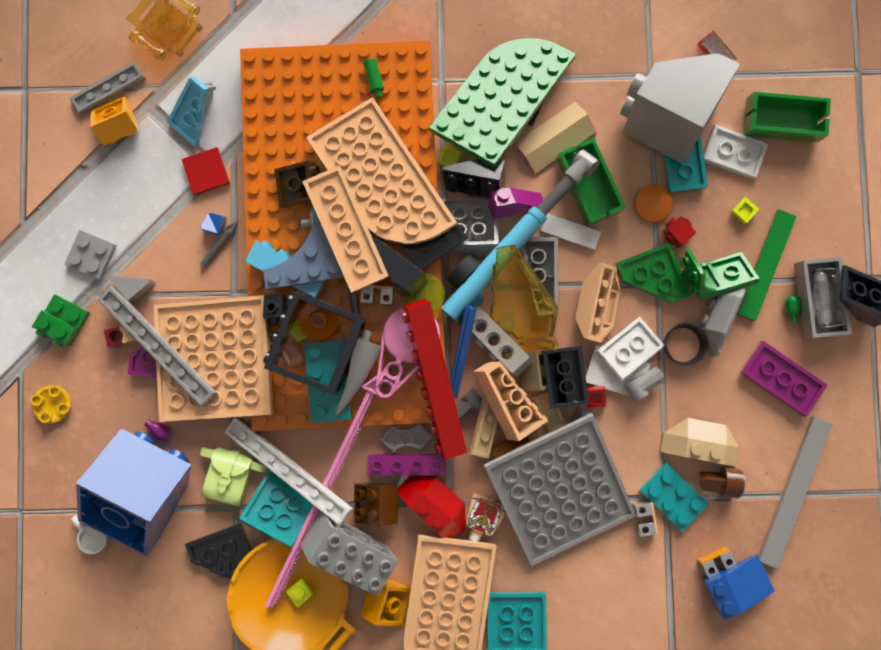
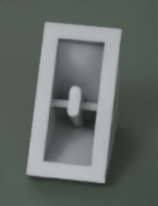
[110,277,155,303]

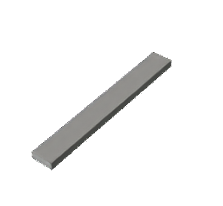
[98,286,217,407]
[758,417,832,569]

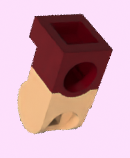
[104,326,138,348]

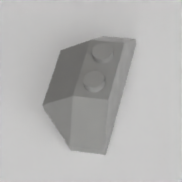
[700,286,749,357]

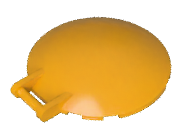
[227,539,357,650]

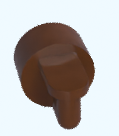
[700,467,745,499]

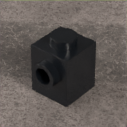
[263,294,289,326]

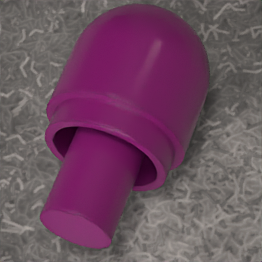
[144,419,171,441]

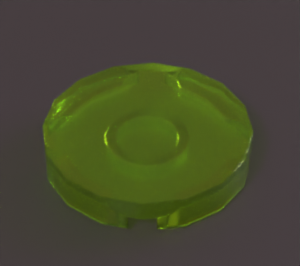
[407,274,445,312]

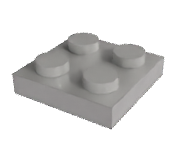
[64,230,117,280]

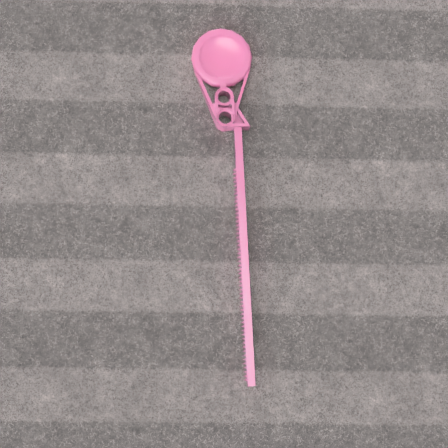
[265,307,440,607]

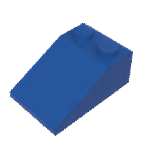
[703,554,775,620]

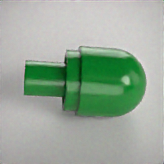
[784,295,801,322]

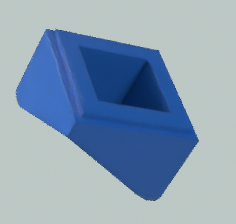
[200,213,227,236]

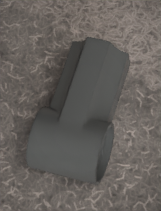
[456,388,483,424]

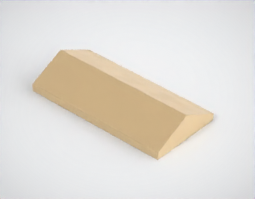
[514,102,597,174]

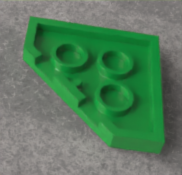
[615,243,691,303]

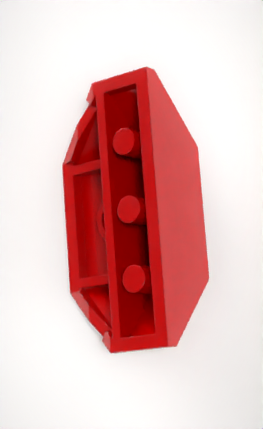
[397,476,466,539]

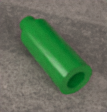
[363,58,384,99]

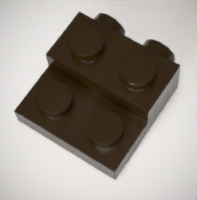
[274,160,321,208]

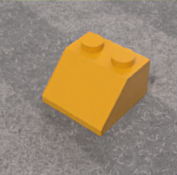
[90,96,138,146]
[360,579,410,626]

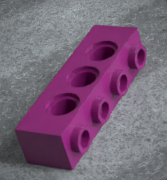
[368,454,446,475]

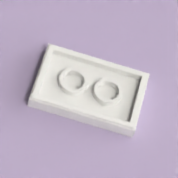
[703,124,768,180]
[596,316,665,382]
[585,345,651,397]

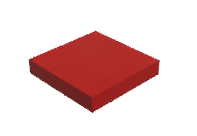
[181,147,230,195]

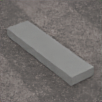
[70,61,146,115]

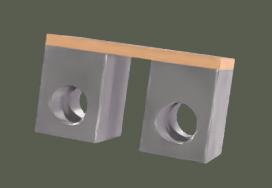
[360,285,394,306]
[633,501,658,537]

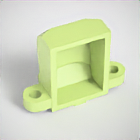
[200,447,267,507]

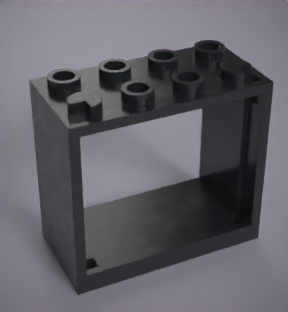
[263,291,367,395]

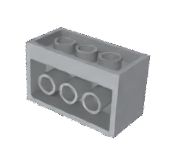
[300,511,398,596]

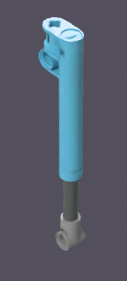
[441,150,599,325]

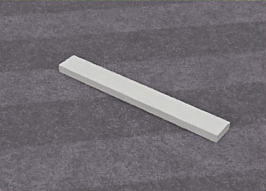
[225,417,353,526]

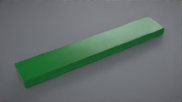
[737,209,797,321]

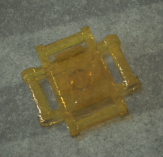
[126,0,203,61]

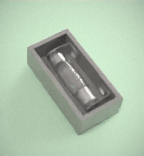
[794,257,852,339]

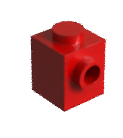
[662,216,697,248]

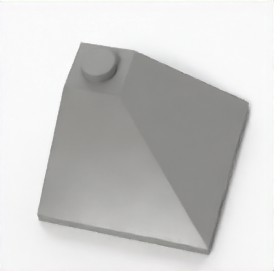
[441,197,498,257]

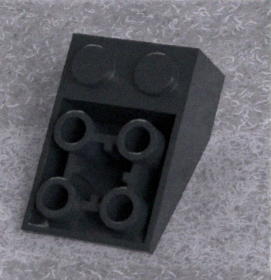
[442,159,505,199]

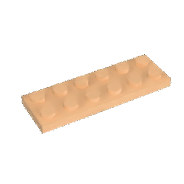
[303,165,389,293]

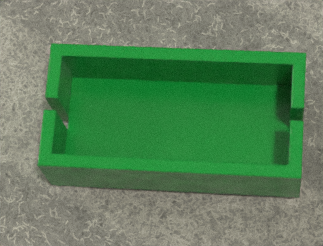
[744,92,831,142]
[556,138,626,227]

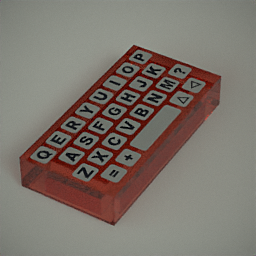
[697,31,737,61]

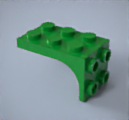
[682,249,759,301]

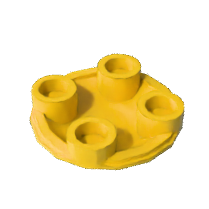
[30,385,71,424]

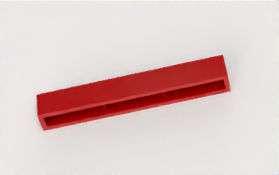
[401,299,468,460]

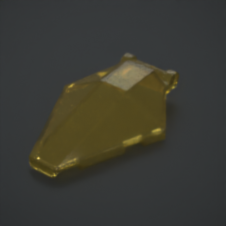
[490,244,559,353]

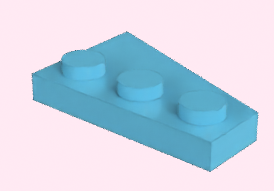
[166,76,209,147]

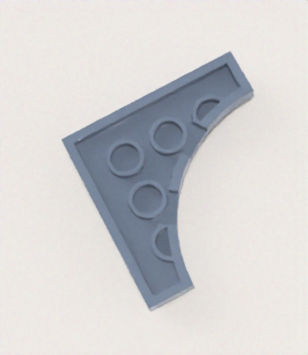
[263,209,344,290]

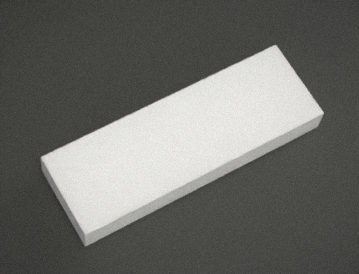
[540,213,601,251]

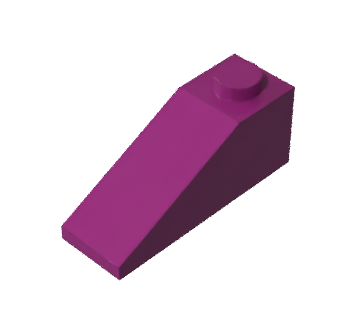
[487,187,543,220]

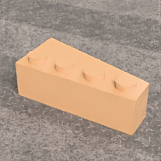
[473,362,548,441]

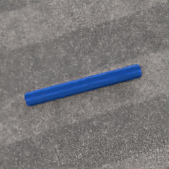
[450,306,477,398]

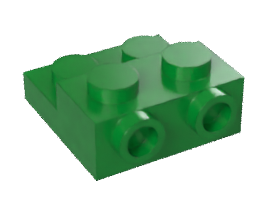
[32,294,90,347]

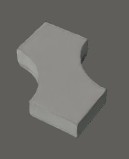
[379,424,433,453]

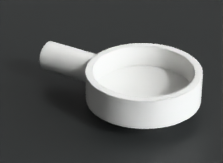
[70,515,109,554]

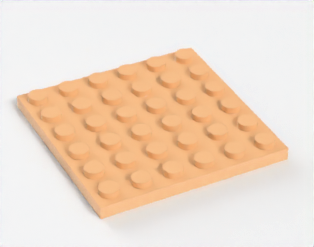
[154,295,274,422]

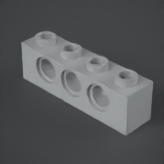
[461,305,532,378]

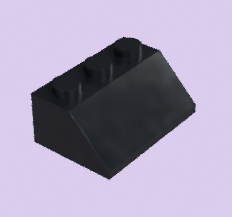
[542,346,589,409]

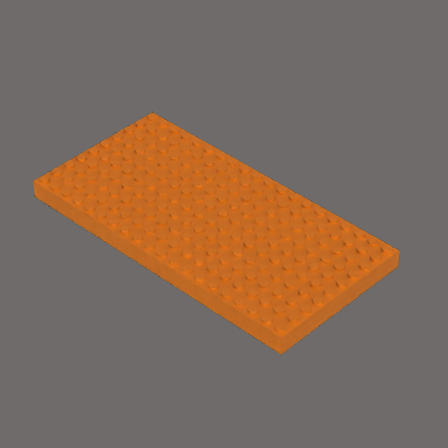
[240,40,445,431]

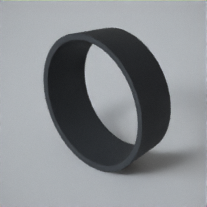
[664,323,707,365]

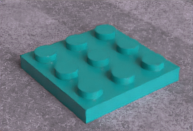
[239,469,313,548]
[487,592,547,650]

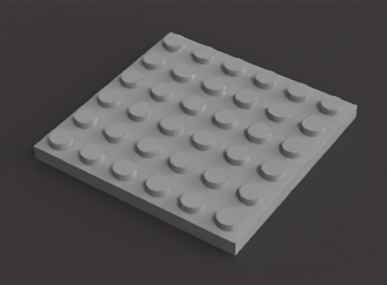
[484,413,636,566]

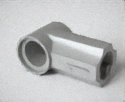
[624,367,666,402]

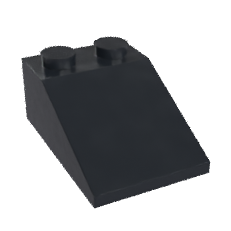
[373,237,428,299]
[839,265,881,328]

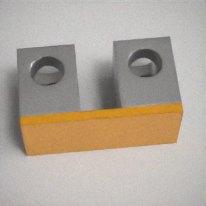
[698,547,737,578]

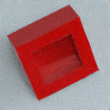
[587,386,607,408]

